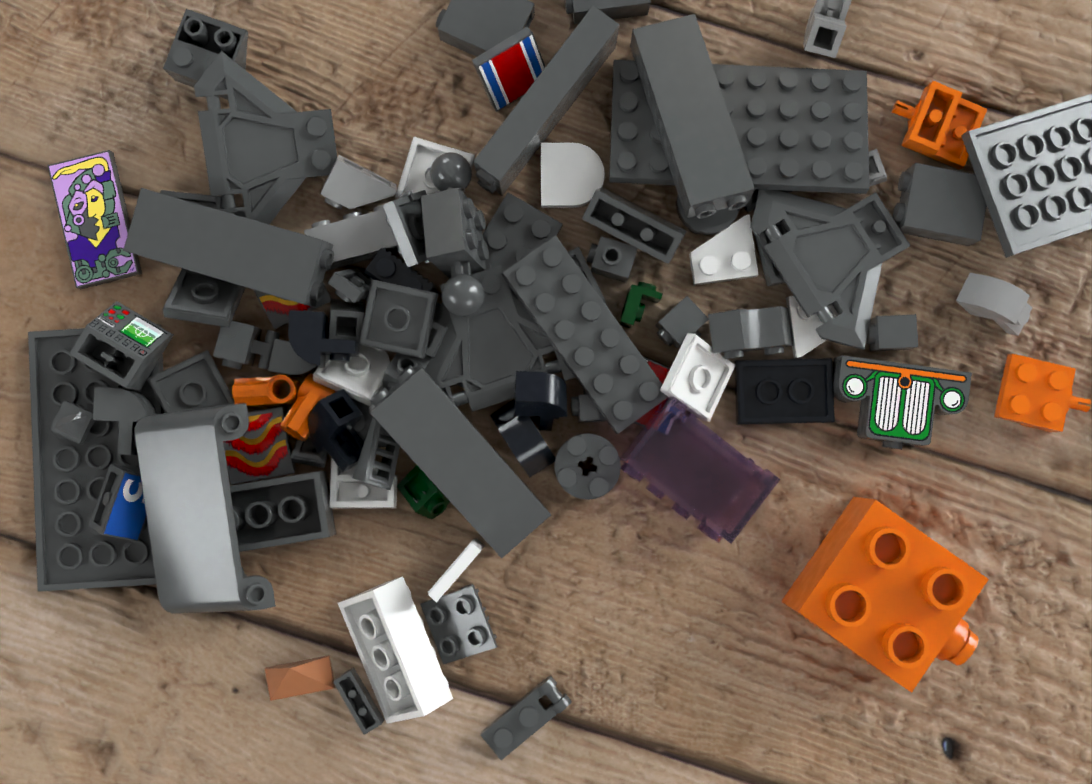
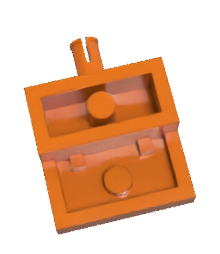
[891,81,987,170]
[994,354,1091,432]

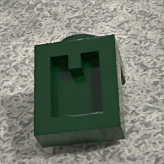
[619,282,663,328]
[397,465,450,519]

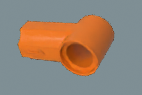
[280,373,337,441]
[232,374,301,406]

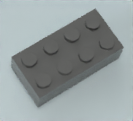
[230,471,336,552]

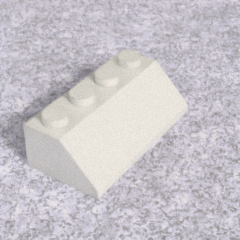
[338,576,453,724]

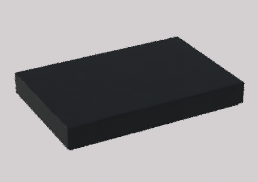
[734,358,835,425]

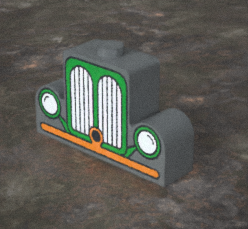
[833,355,972,450]

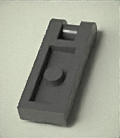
[481,676,572,760]

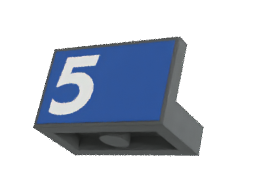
[89,463,147,542]

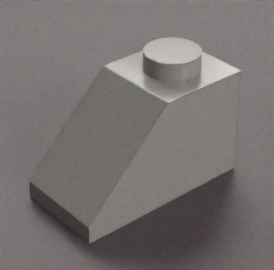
[320,155,397,209]

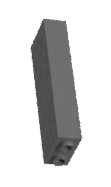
[473,5,620,196]
[630,14,755,219]
[123,188,334,307]
[369,364,551,558]

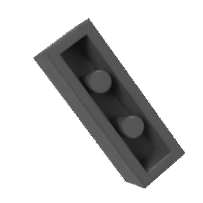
[333,667,384,735]

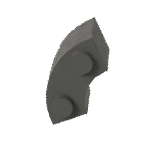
[708,306,793,359]

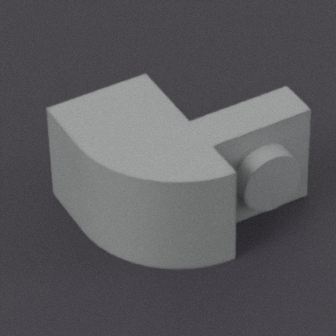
[803,0,852,58]
[956,273,1032,336]

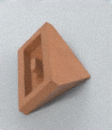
[265,655,335,701]

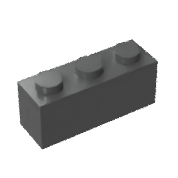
[582,187,687,264]

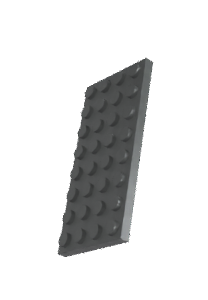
[609,60,869,194]
[28,324,165,592]

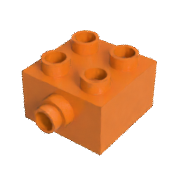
[781,497,989,693]

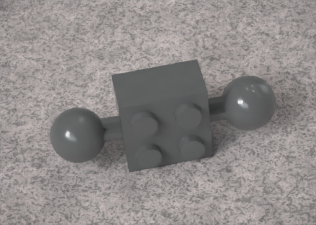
[421,152,489,317]

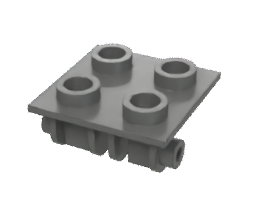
[420,584,498,665]

